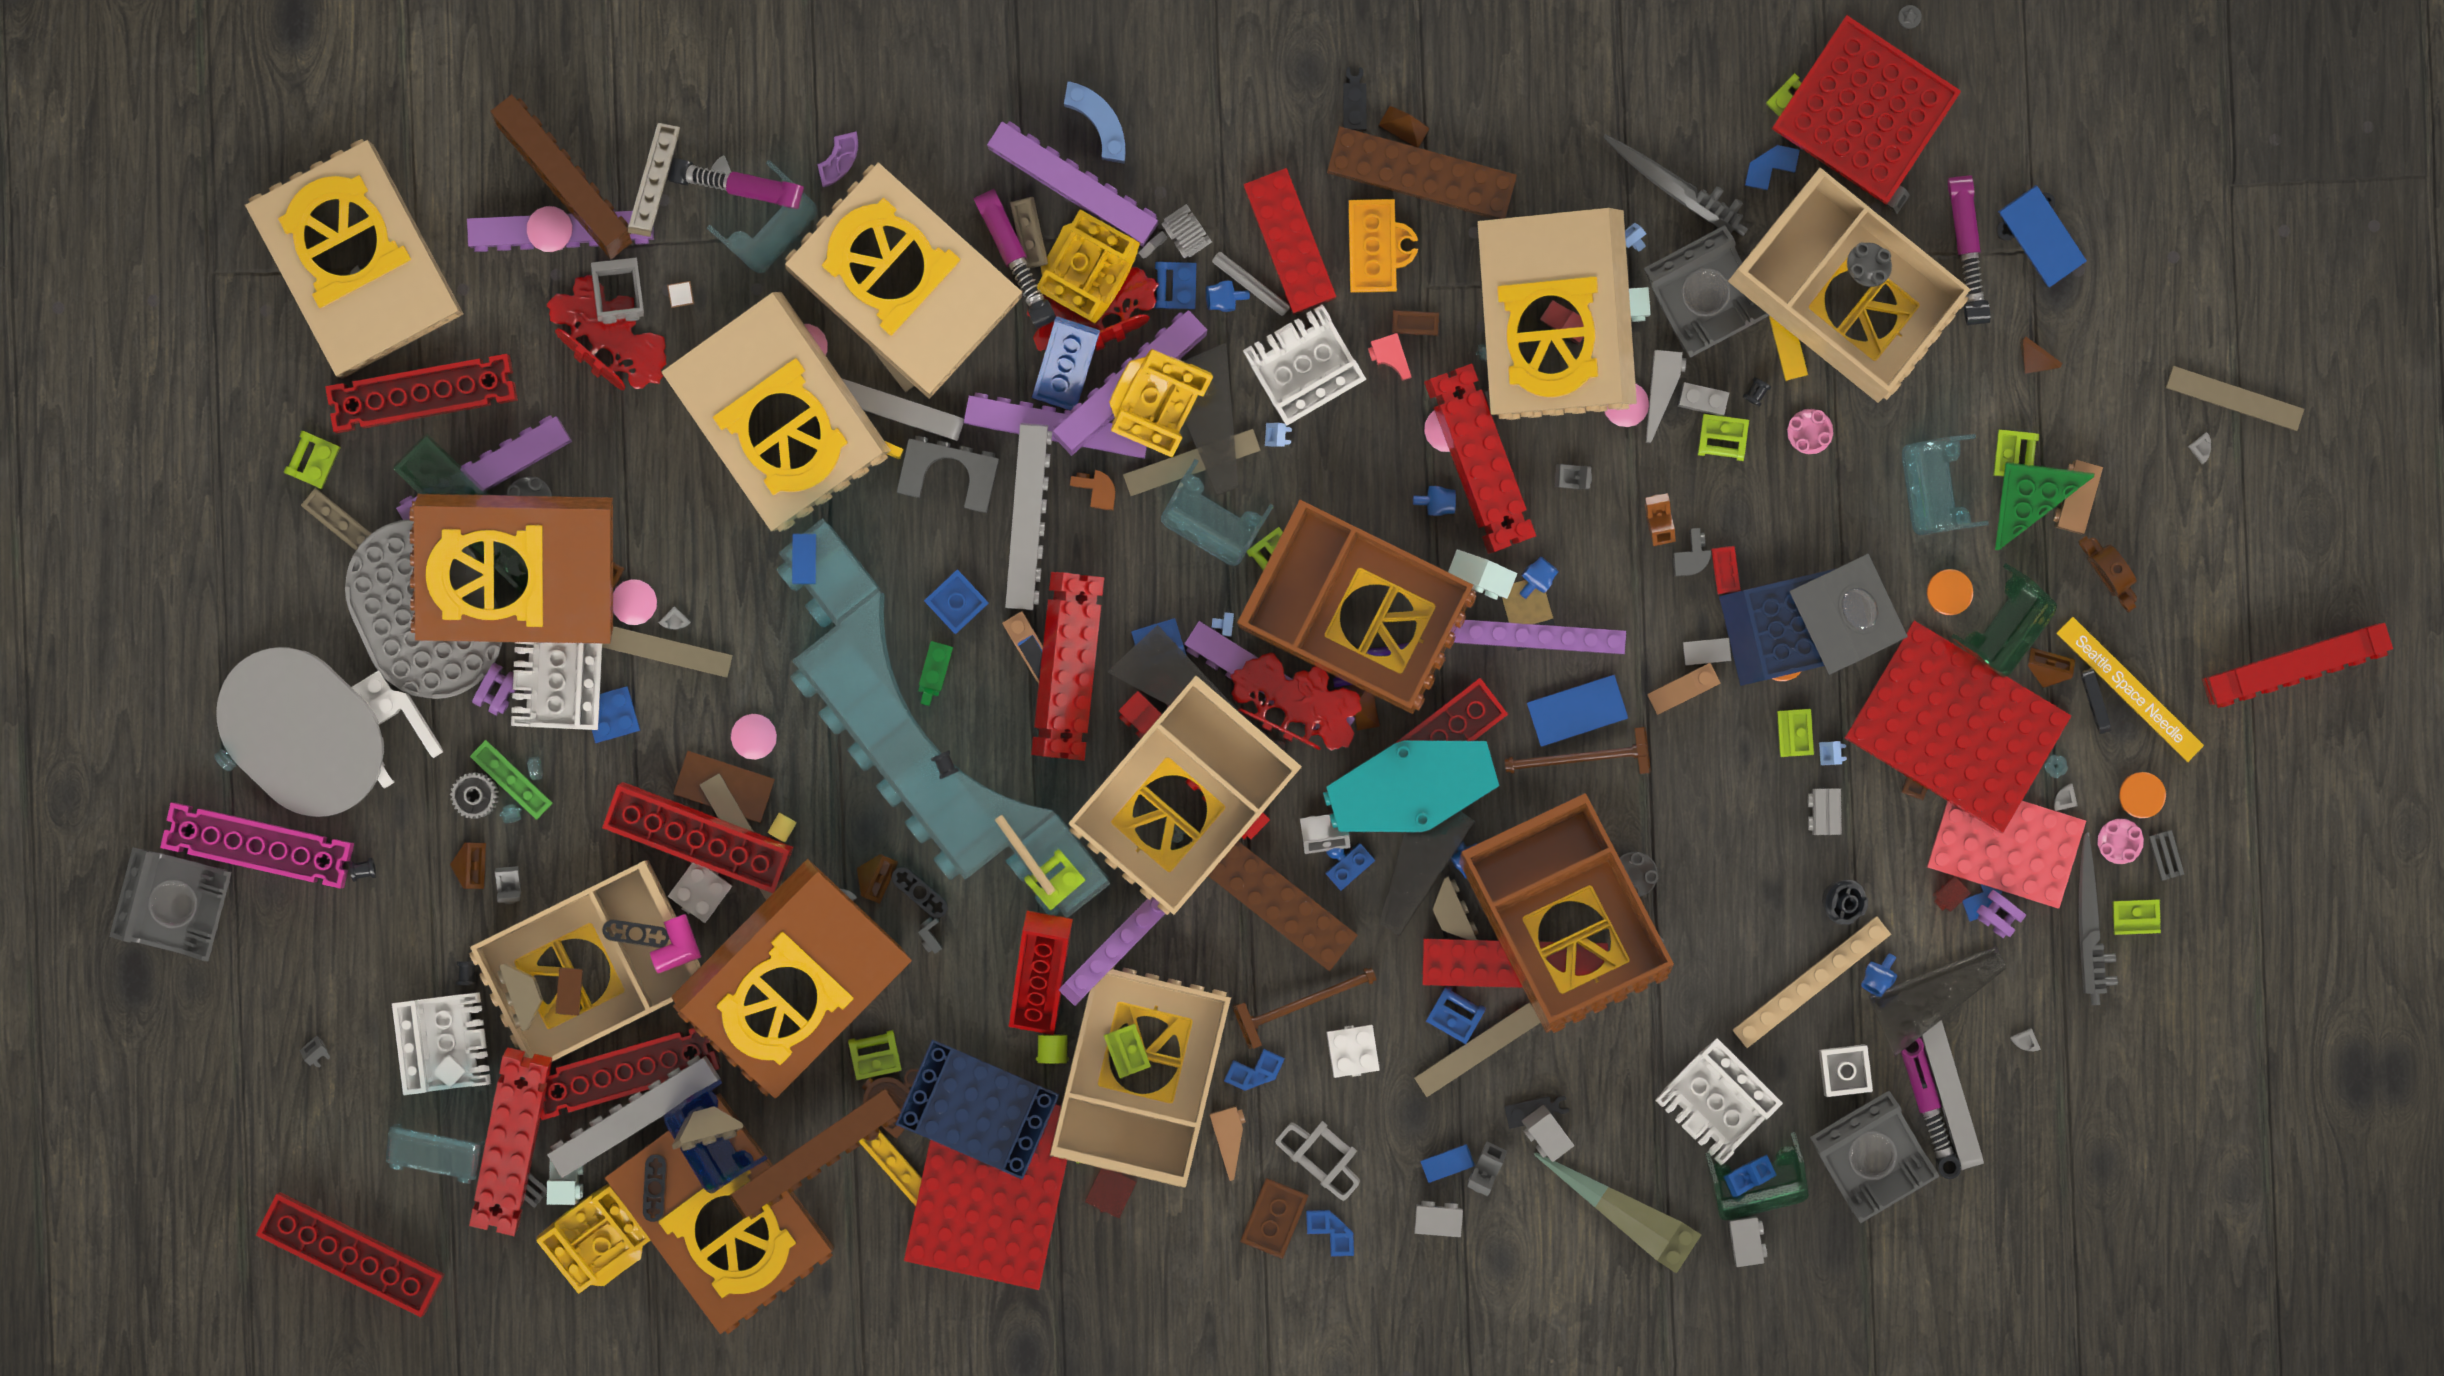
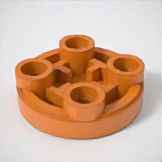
[1927,569,1973,615]
[2119,772,2166,818]

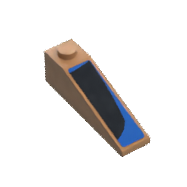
[1002,612,1043,684]

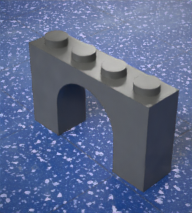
[897,436,999,513]

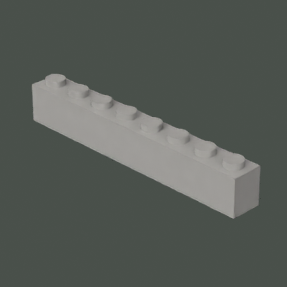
[1005,423,1052,610]
[547,1055,720,1178]

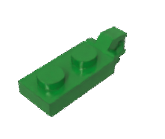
[918,641,953,706]

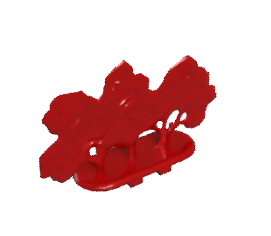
[1027,267,1159,351]
[547,275,666,391]
[1230,652,1362,751]

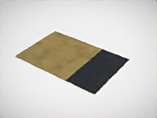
[1502,580,1555,651]

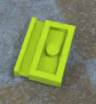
[1777,709,1814,757]
[2112,900,2161,935]
[1104,1024,1151,1078]

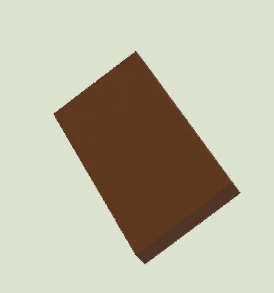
[673,751,775,823]

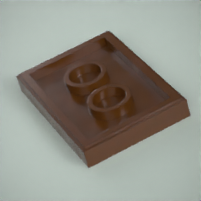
[1240,1178,1309,1259]

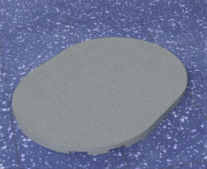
[345,519,502,699]
[217,647,384,817]

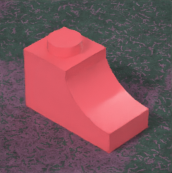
[1540,300,1584,345]
[1368,333,1411,381]

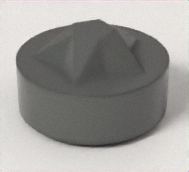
[1898,5,1922,29]

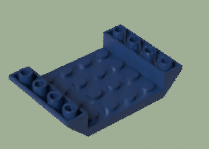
[1719,568,1875,686]
[895,1040,1059,1180]

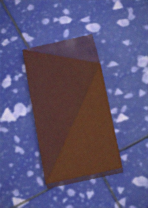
[1378,106,1429,148]
[2020,337,2063,374]
[2028,647,2075,688]
[1349,685,1380,731]
[450,842,486,889]
[857,854,898,904]

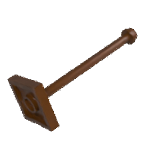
[1505,727,1651,774]
[1231,968,1376,1049]

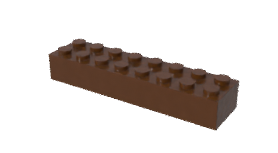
[490,94,632,259]
[1327,126,1517,219]
[1208,841,1358,971]
[729,1089,900,1220]

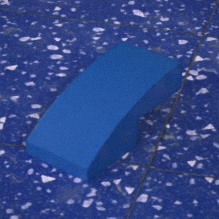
[792,534,817,584]
[1421,1144,1475,1183]
[1723,1155,1776,1197]

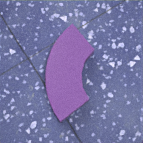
[817,131,858,187]

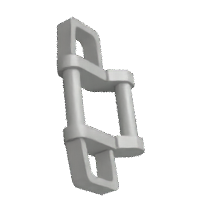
[1275,1121,1360,1201]

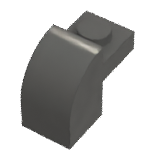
[1673,528,1711,577]
[1467,1142,1507,1196]

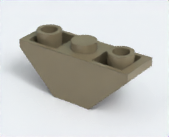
[1432,877,1479,940]
[497,964,543,1031]
[672,1107,743,1151]

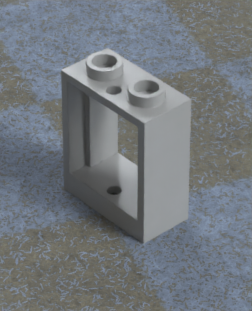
[591,257,644,324]

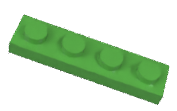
[470,740,553,820]

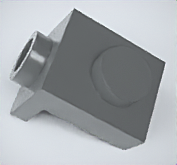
[1555,464,1592,490]
[495,866,522,904]
[918,917,943,954]

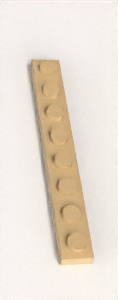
[1732,916,1891,1048]

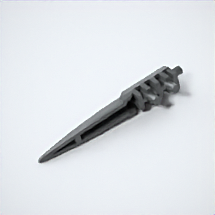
[1604,134,1748,236]
[2079,832,2118,1005]

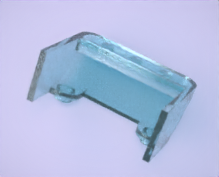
[707,160,817,273]
[1902,434,1989,535]
[1161,459,1274,566]
[385,1124,486,1184]

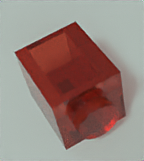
[1933,876,1971,912]

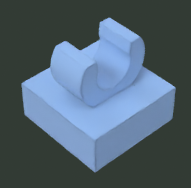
[1625,223,1646,252]
[1265,423,1292,447]
[1212,613,1234,637]
[1819,741,1847,765]

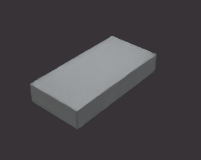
[1683,638,1731,665]

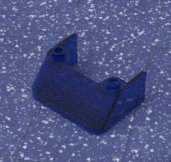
[664,1080,767,1193]

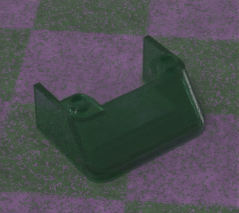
[1951,563,2057,677]
[1705,1132,1809,1220]

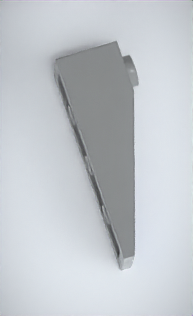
[1645,350,1686,443]

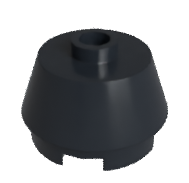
[1822,880,1868,925]

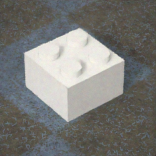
[1819,1044,1873,1097]

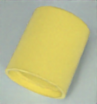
[768,813,797,843]

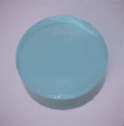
[214,749,237,771]
[528,756,543,780]

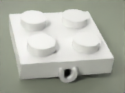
[668,863,732,923]
[1326,1025,1379,1078]

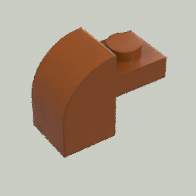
[1070,470,1115,511]
[1645,493,1676,546]

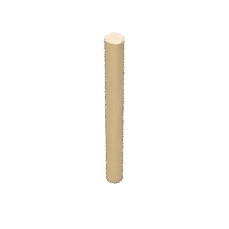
[995,815,1055,895]

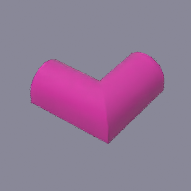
[650,914,701,974]

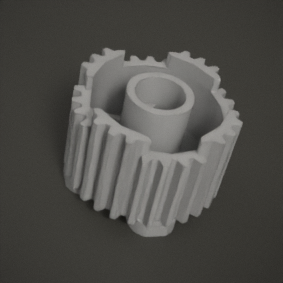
[1162,204,1212,258]
[450,773,499,819]

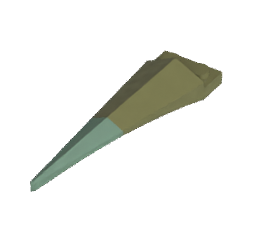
[1534,1153,1701,1273]

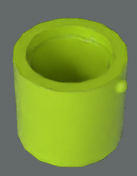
[1036,1035,1069,1063]

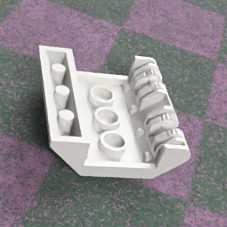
[1243,305,1366,426]
[511,642,602,730]
[392,992,491,1095]
[1655,1039,1783,1165]

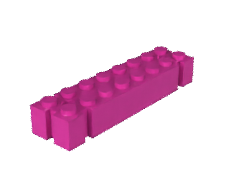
[160,803,354,888]

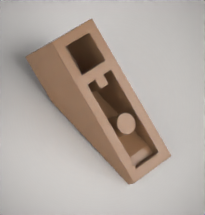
[1647,663,1720,715]
[1210,1106,1246,1181]

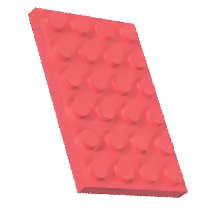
[1927,801,2086,909]

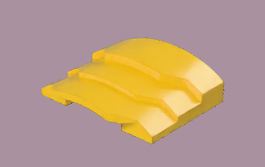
[1037,209,1140,323]
[1109,348,1213,457]
[536,1184,651,1294]

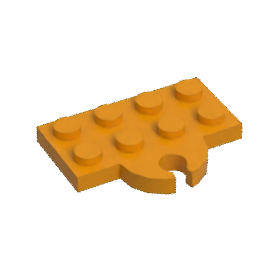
[1349,199,1418,293]

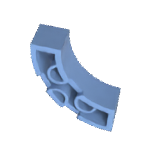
[1064,81,1126,164]

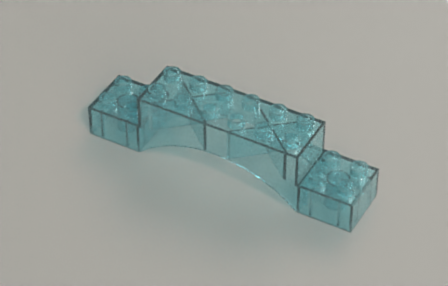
[776,518,1112,918]

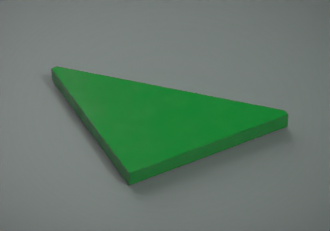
[1995,462,2095,550]

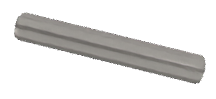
[1212,252,1290,316]

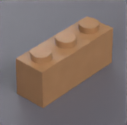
[2053,460,2103,535]

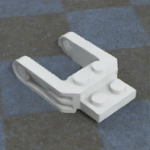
[351,670,443,788]

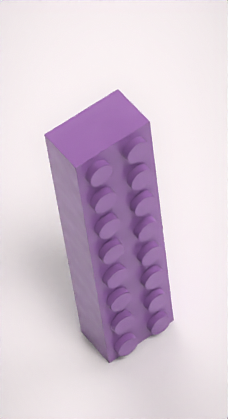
[987,121,1158,247]

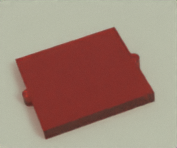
[1085,1168,1137,1218]

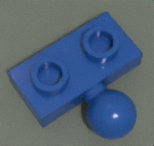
[1325,843,1375,891]

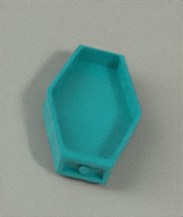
[1323,741,1499,832]

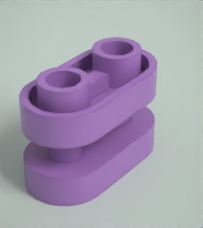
[472,663,516,716]
[1976,890,2026,939]

